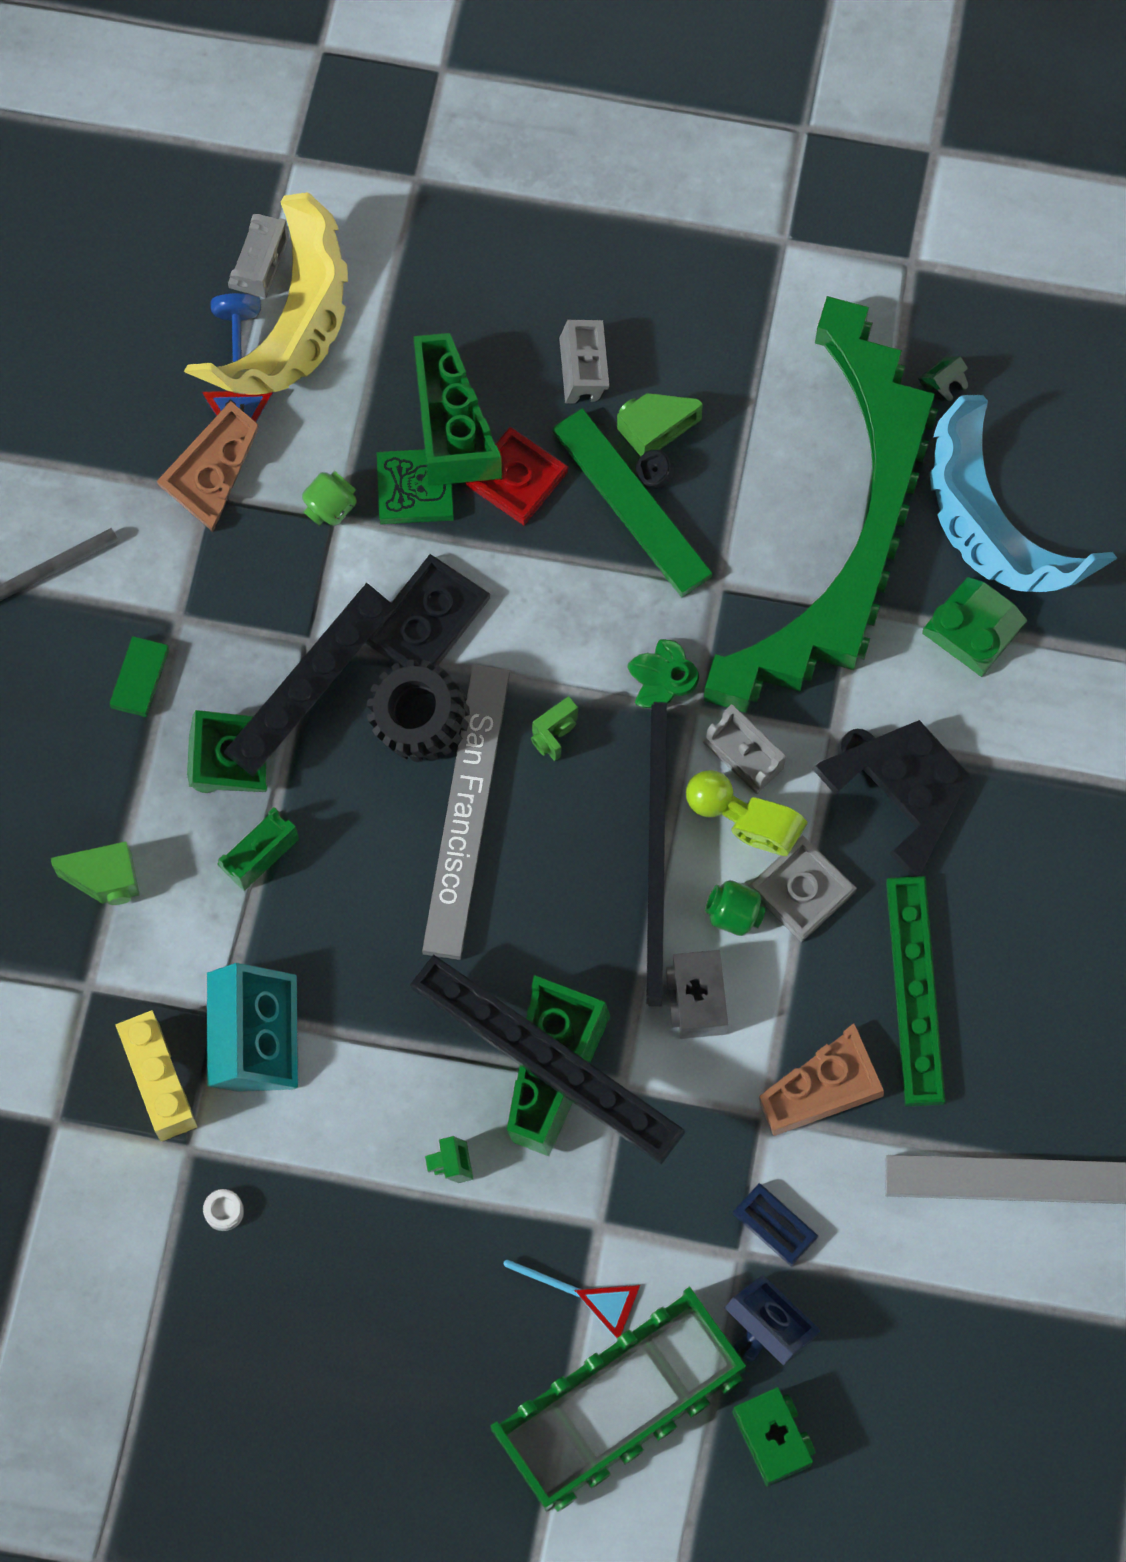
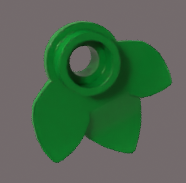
[627,639,699,708]

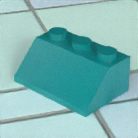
[207,963,298,1092]

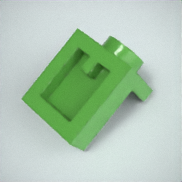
[531,696,578,761]

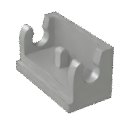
[228,214,289,298]
[559,320,609,403]
[703,704,786,794]

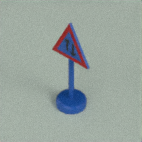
[201,293,274,423]

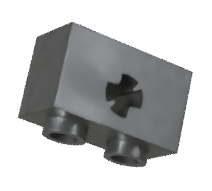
[666,950,728,1039]

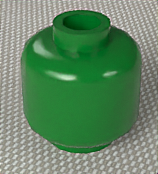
[705,880,766,936]

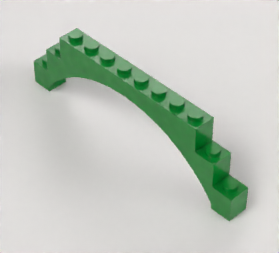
[703,296,938,713]

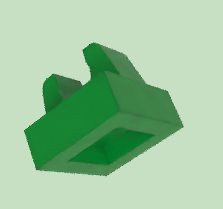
[425,1136,473,1183]

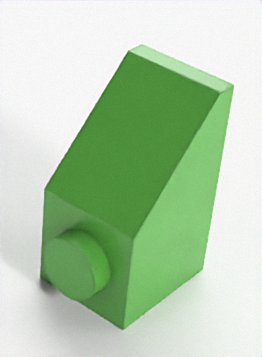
[617,393,703,457]
[51,841,140,905]

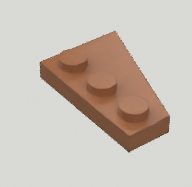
[157,401,259,532]
[759,1023,884,1136]

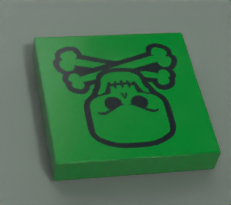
[377,449,454,525]

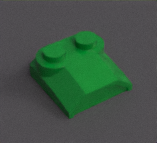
[922,577,1027,677]
[187,710,268,793]

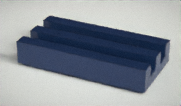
[732,1183,819,1267]

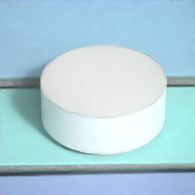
[203,1189,244,1231]

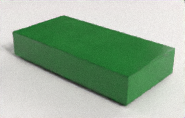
[109,636,169,717]

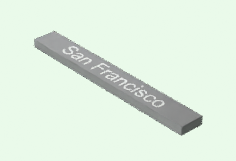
[422,665,510,960]

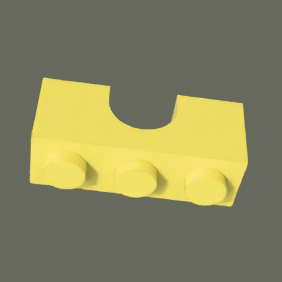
[115,1010,198,1142]

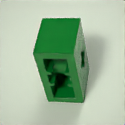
[732,1387,816,1487]

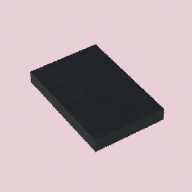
[365,554,490,667]

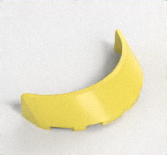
[184,192,348,395]

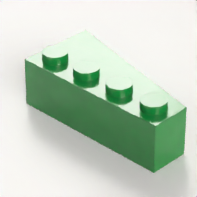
[414,333,502,486]
[507,975,610,1157]

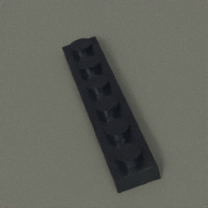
[224,582,395,777]

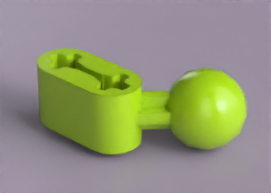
[686,770,808,857]

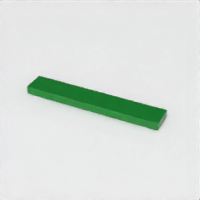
[553,408,712,598]
[886,876,945,1107]

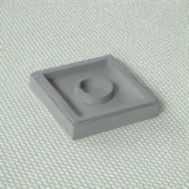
[748,835,857,943]

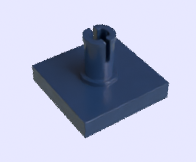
[724,1275,821,1365]

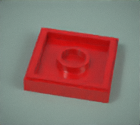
[466,427,568,525]

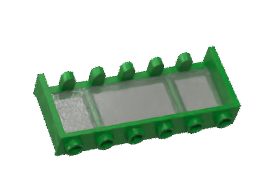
[490,1286,746,1512]

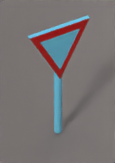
[503,1260,640,1339]

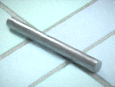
[0,528,118,601]

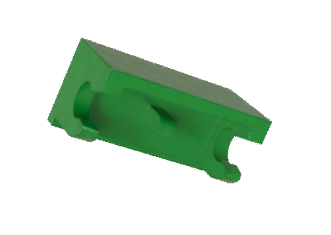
[217,807,299,891]

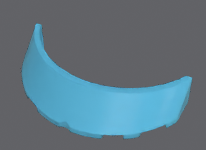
[930,395,1117,592]

